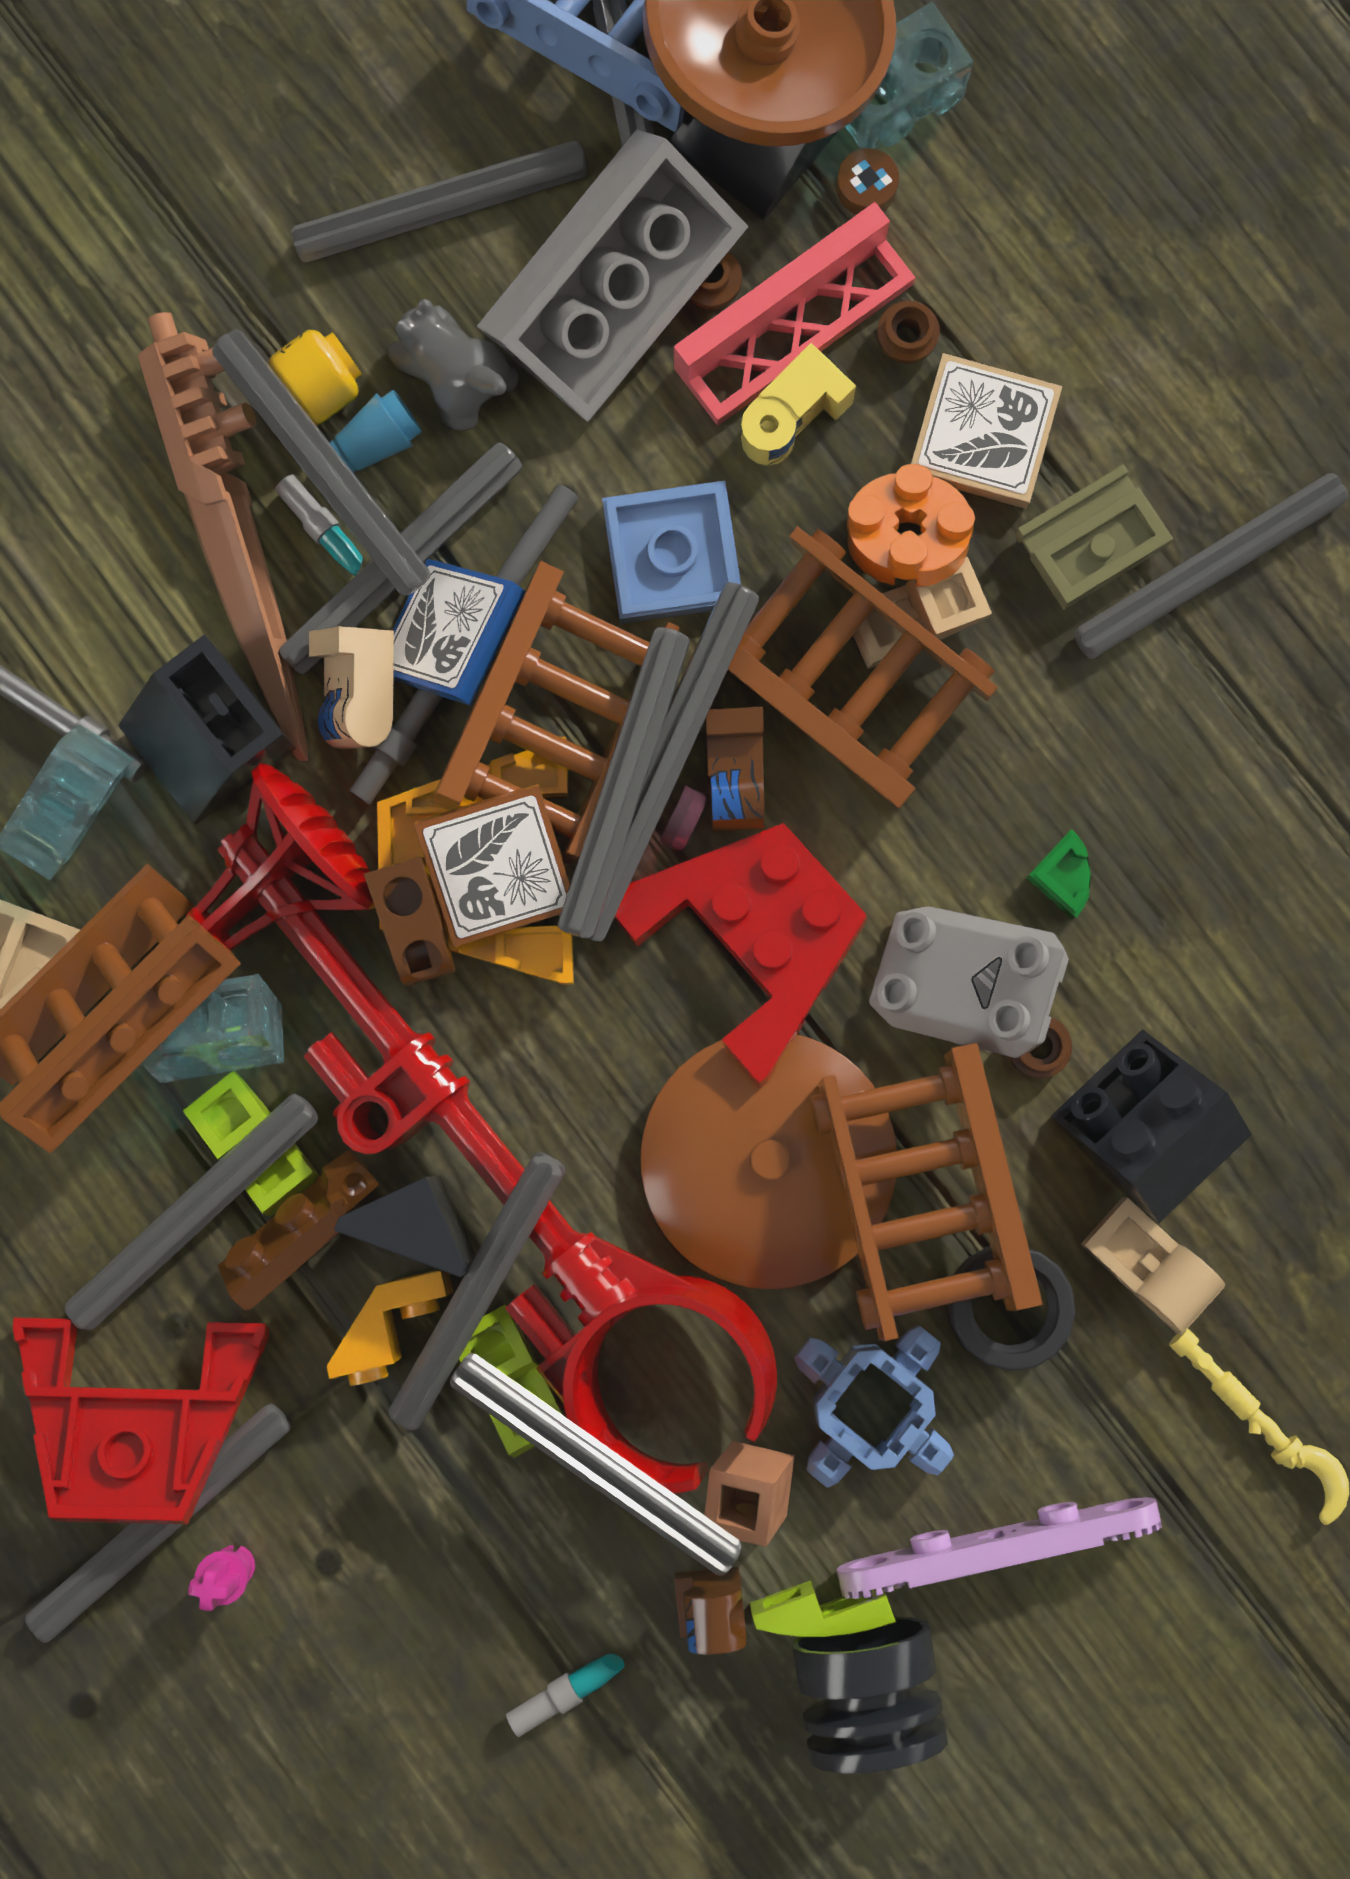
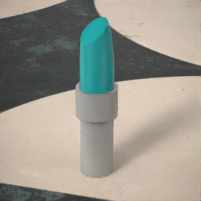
[275,475,363,576]
[506,1654,625,1737]

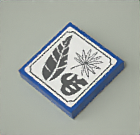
[392,559,526,706]

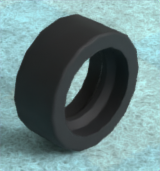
[947,1246,1076,1371]

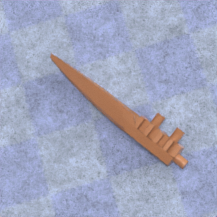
[137,312,308,761]

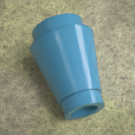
[330,390,422,473]

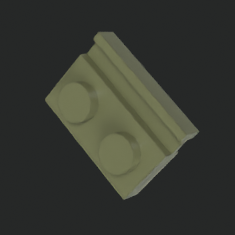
[1015,464,1173,610]

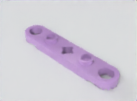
[836,1497,1162,1599]

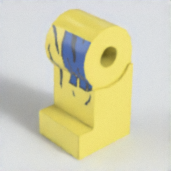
[741,343,856,466]

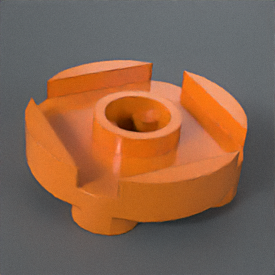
[847,464,975,587]

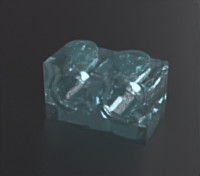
[845,1,973,149]
[0,724,134,880]
[141,974,284,1083]

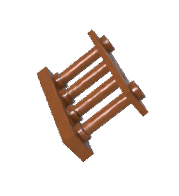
[727,526,998,810]
[431,561,680,865]
[0,863,241,1154]
[810,1043,1043,1341]

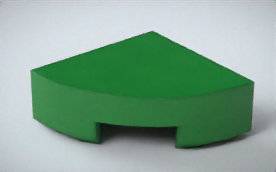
[1026,829,1091,920]

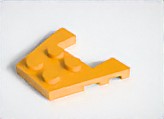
[377,736,574,985]

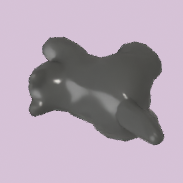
[388,299,519,431]

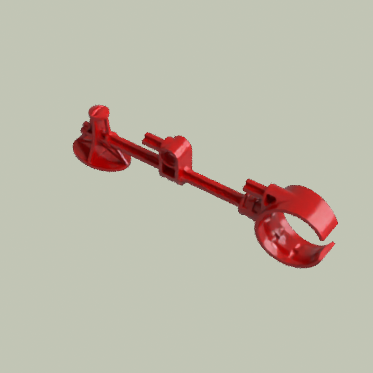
[186,762,777,1493]

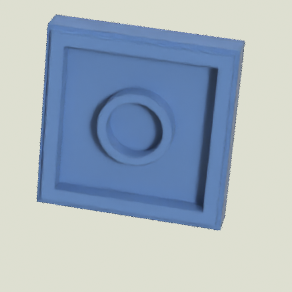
[602,481,741,624]

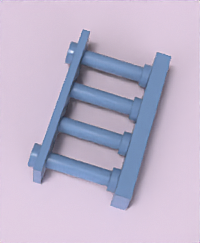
[467,0,685,133]

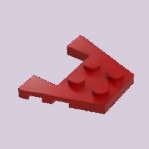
[614,823,867,1088]
[12,1317,270,1525]

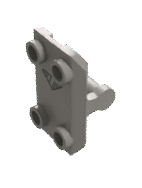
[869,906,1069,1058]

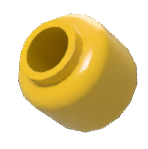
[268,330,362,426]

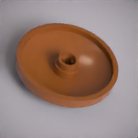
[643,0,896,147]
[641,1035,897,1289]

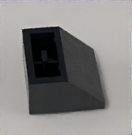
[118,634,296,825]
[1051,1029,1252,1223]

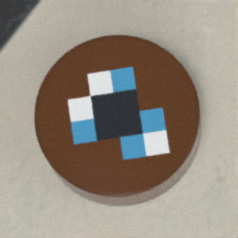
[836,148,899,214]

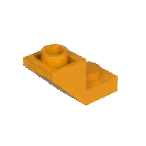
[327,1269,453,1386]

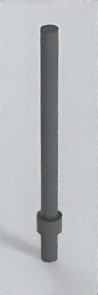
[349,484,578,805]

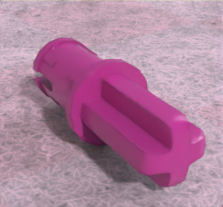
[188,1545,255,1611]

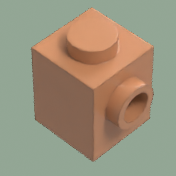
[704,1441,795,1547]

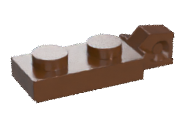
[217,1150,379,1310]

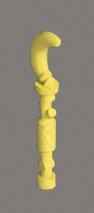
[1169,1328,1349,1525]

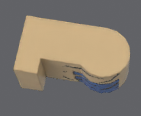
[309,626,394,749]

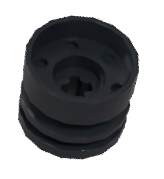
[792,1616,948,1773]

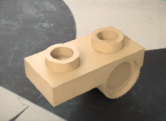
[1080,1197,1225,1335]

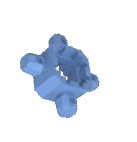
[794,1325,954,1488]

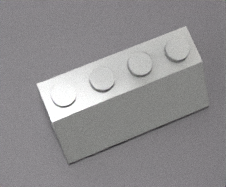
[477,129,748,422]

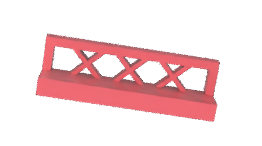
[674,202,916,426]

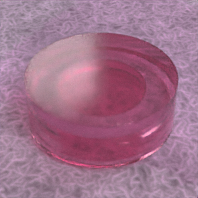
[658,785,707,852]

